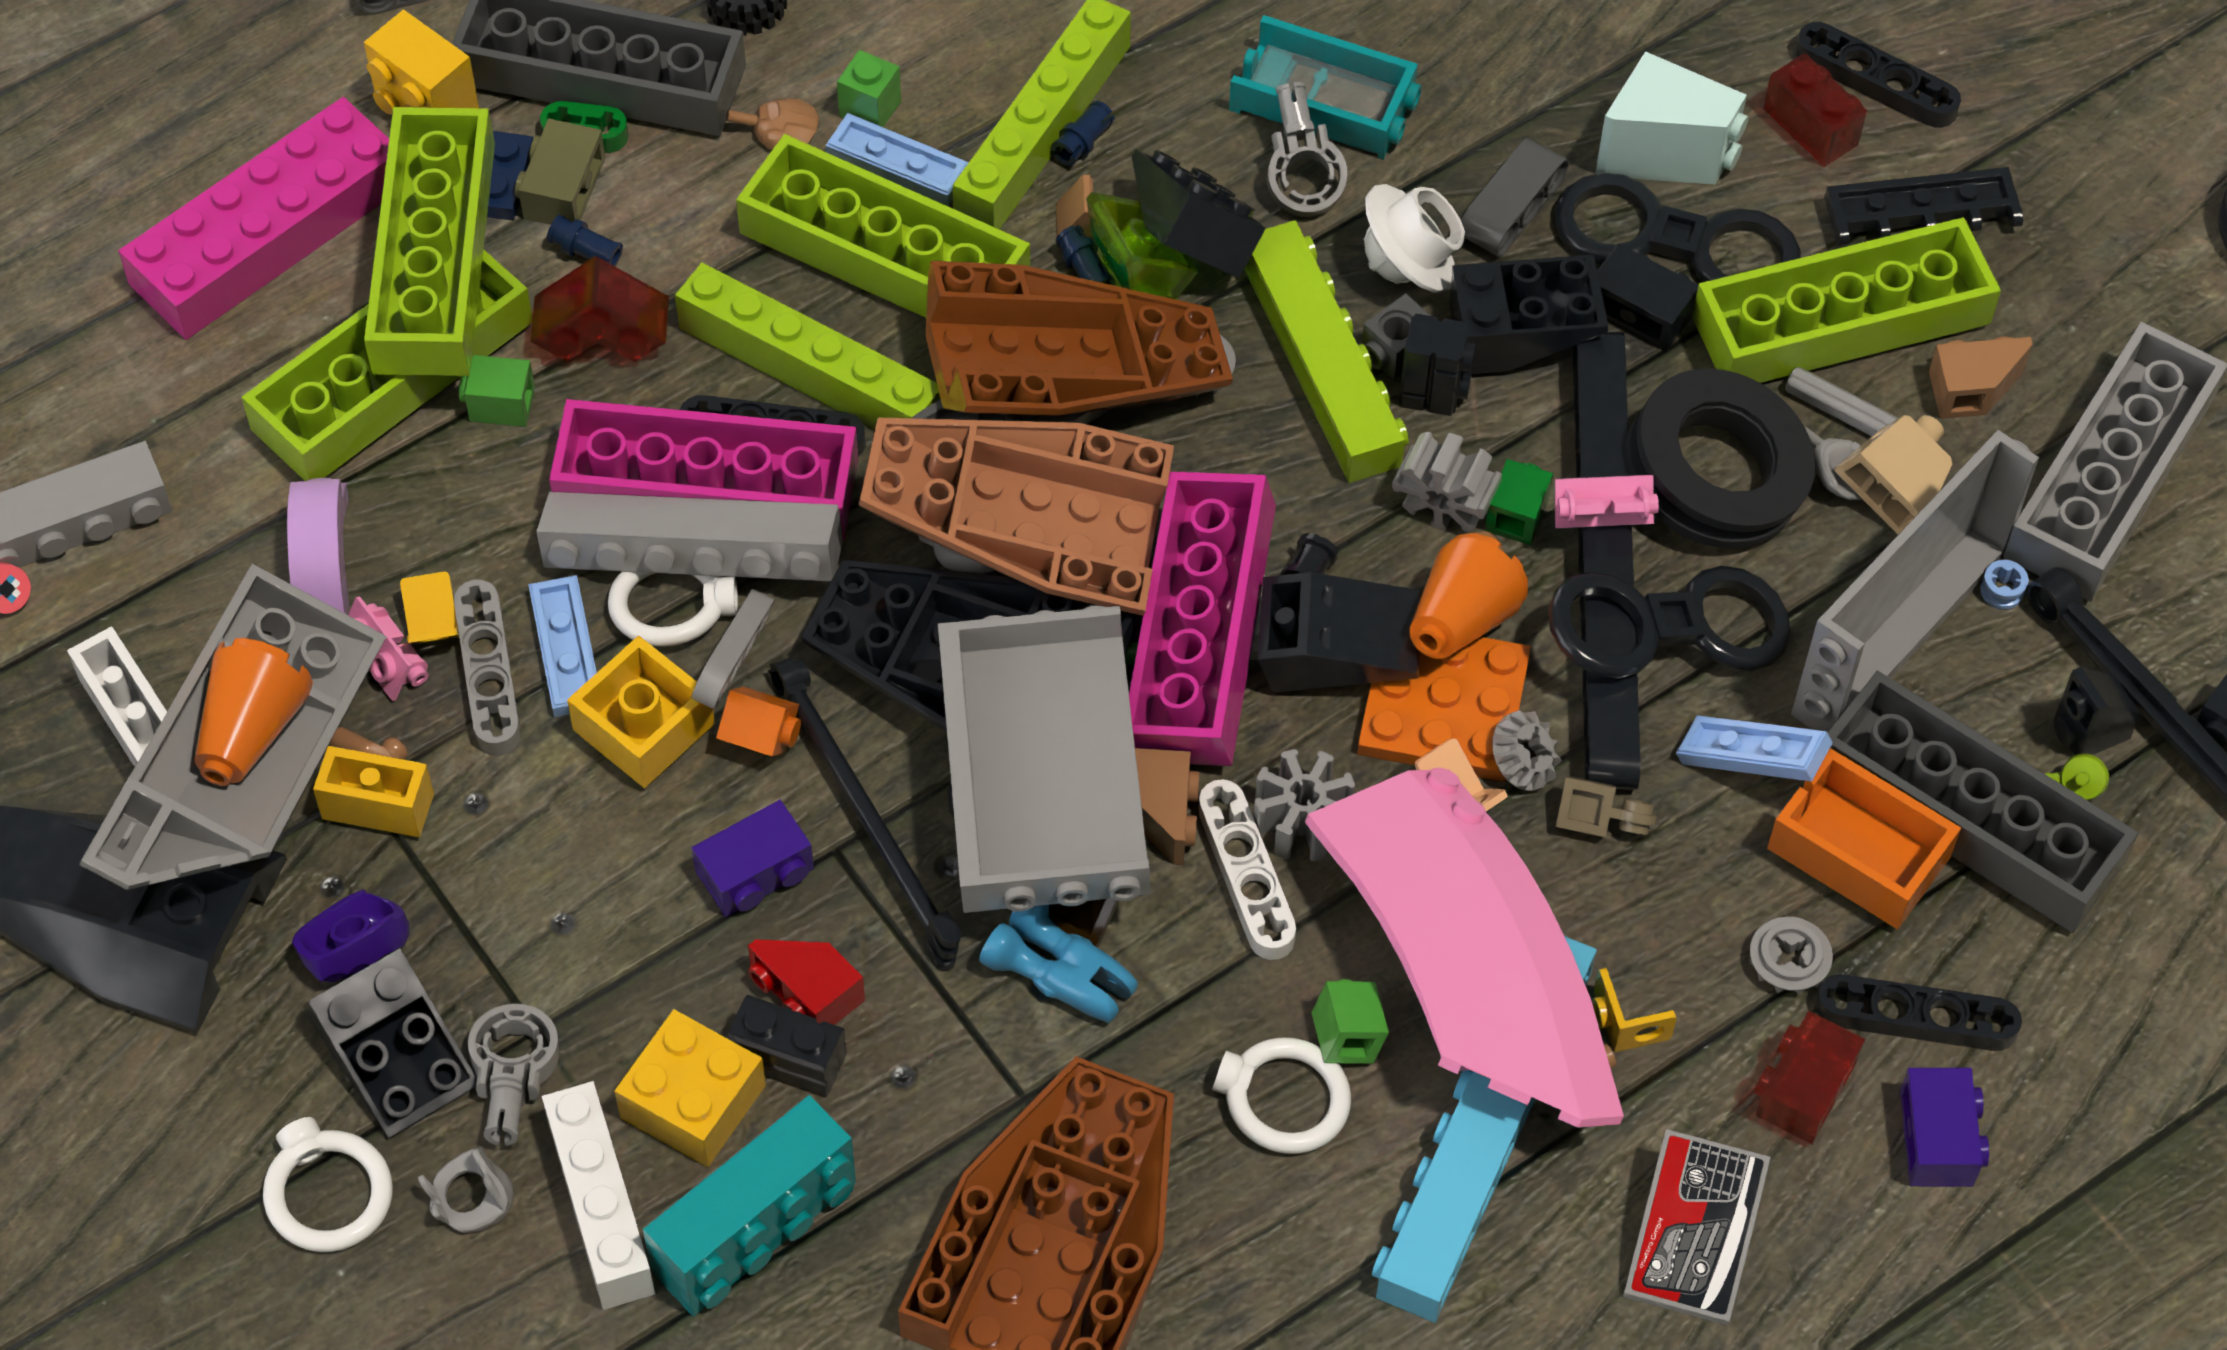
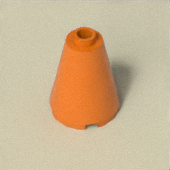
[1410,533,1528,659]
[194,638,313,786]

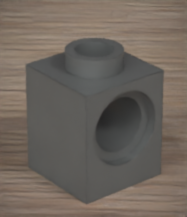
[1362,293,1431,381]

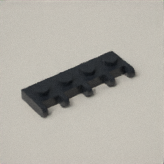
[1824,167,2023,246]

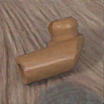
[330,727,407,760]

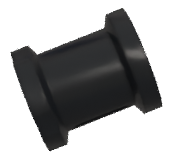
[1280,533,1338,575]

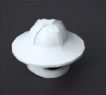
[1363,184,1465,293]

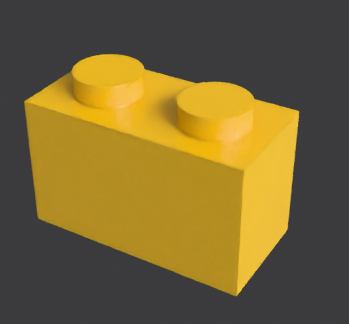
[313,746,434,838]

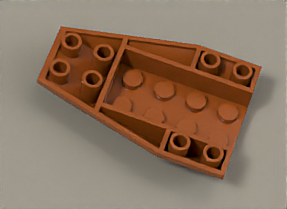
[925,261,1233,415]

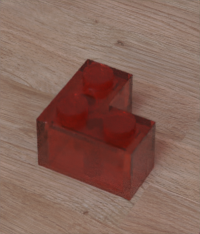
[530,256,669,362]

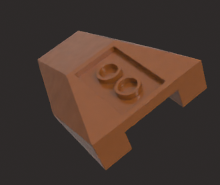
[898,1056,1174,1350]

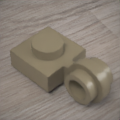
[1556,776,1657,837]

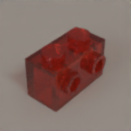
[1763,53,1867,167]
[1754,1011,1866,1145]

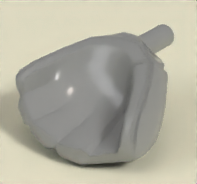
[1805,427,1862,500]

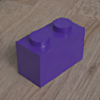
[691,799,814,917]
[1900,1068,1989,1187]

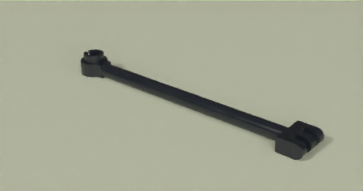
[768,657,961,971]

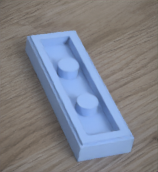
[825,113,969,206]
[528,575,597,717]
[1676,715,1833,782]

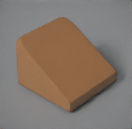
[1056,175,1094,237]

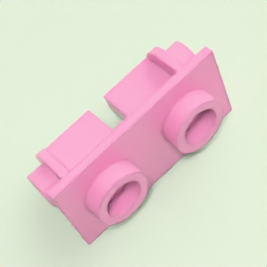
[1555,475,1659,528]
[348,596,429,701]

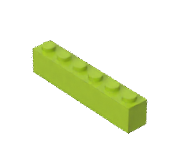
[953,0,1131,230]
[1244,220,1409,483]
[675,262,941,430]

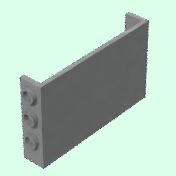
[1791,430,2039,733]
[938,605,1151,913]

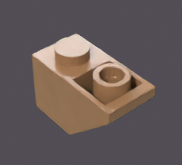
[1929,336,2033,419]
[1135,748,1199,865]

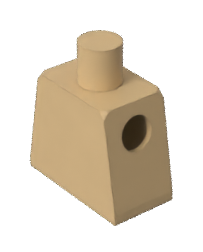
[1834,415,1953,534]

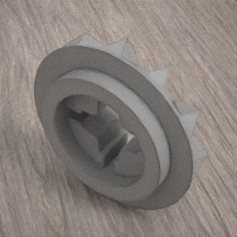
[1493,710,1562,791]
[1749,917,1833,995]

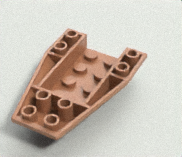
[859,418,1174,616]

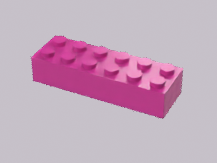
[118,96,389,340]
[549,399,858,540]
[1129,472,1276,766]

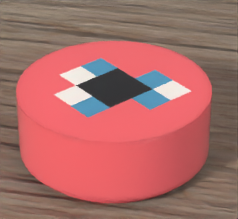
[0,562,31,614]

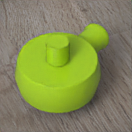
[2045,754,2109,801]

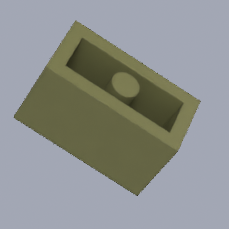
[515,118,606,225]

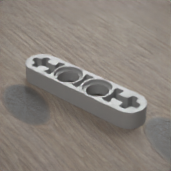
[454,580,521,756]
[691,589,775,710]

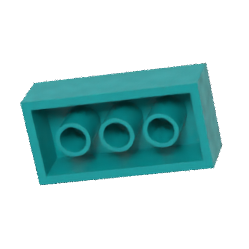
[643,1095,856,1317]

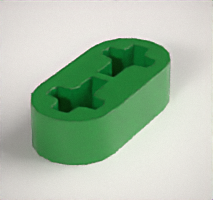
[540,101,628,153]

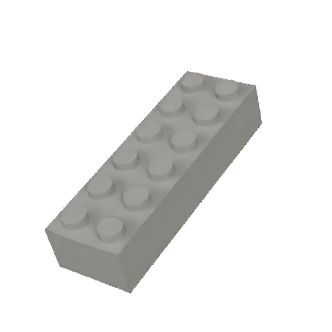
[2003,322,2227,602]

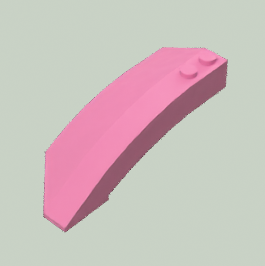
[1305,767,1624,1128]

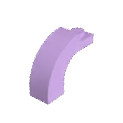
[287,478,349,614]

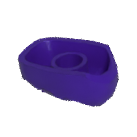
[292,889,410,983]

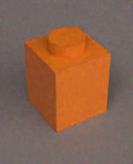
[716,686,801,757]

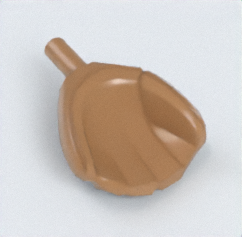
[726,98,819,150]

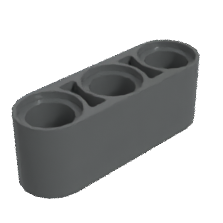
[1461,138,1569,257]

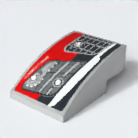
[1623,1129,1771,1326]

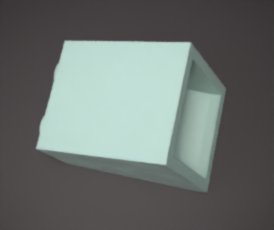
[1595,51,1749,185]

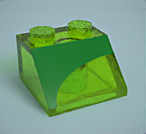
[1086,192,1198,299]

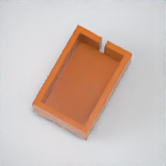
[1767,748,1961,930]

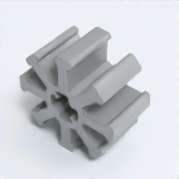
[1392,432,1502,532]
[1254,749,1355,861]

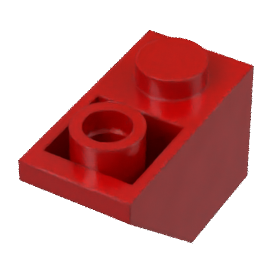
[748,939,865,1025]

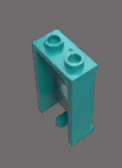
[1229,15,1422,160]

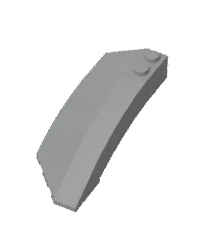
[79,564,387,890]

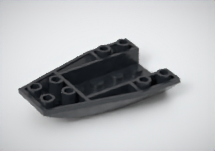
[801,560,1136,732]
[0,806,287,1034]

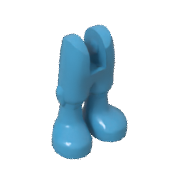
[979,905,1138,1023]

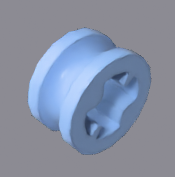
[1980,560,2029,609]

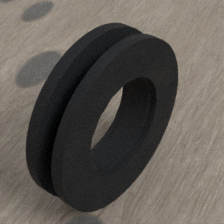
[1626,369,1815,549]

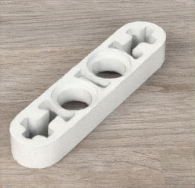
[1199,779,1296,960]

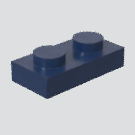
[487,131,534,221]

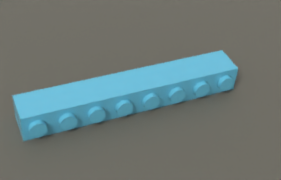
[1372,936,1597,1323]

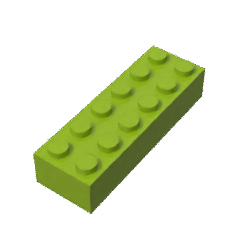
[364,107,495,376]
[736,134,1030,318]
[1692,217,2001,383]
[241,250,534,481]

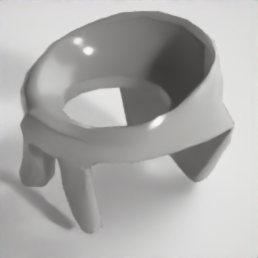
[418,1146,514,1233]

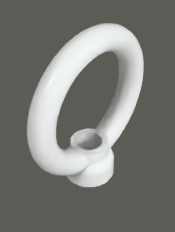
[608,571,738,647]
[1212,1037,1351,1154]
[263,1117,393,1252]

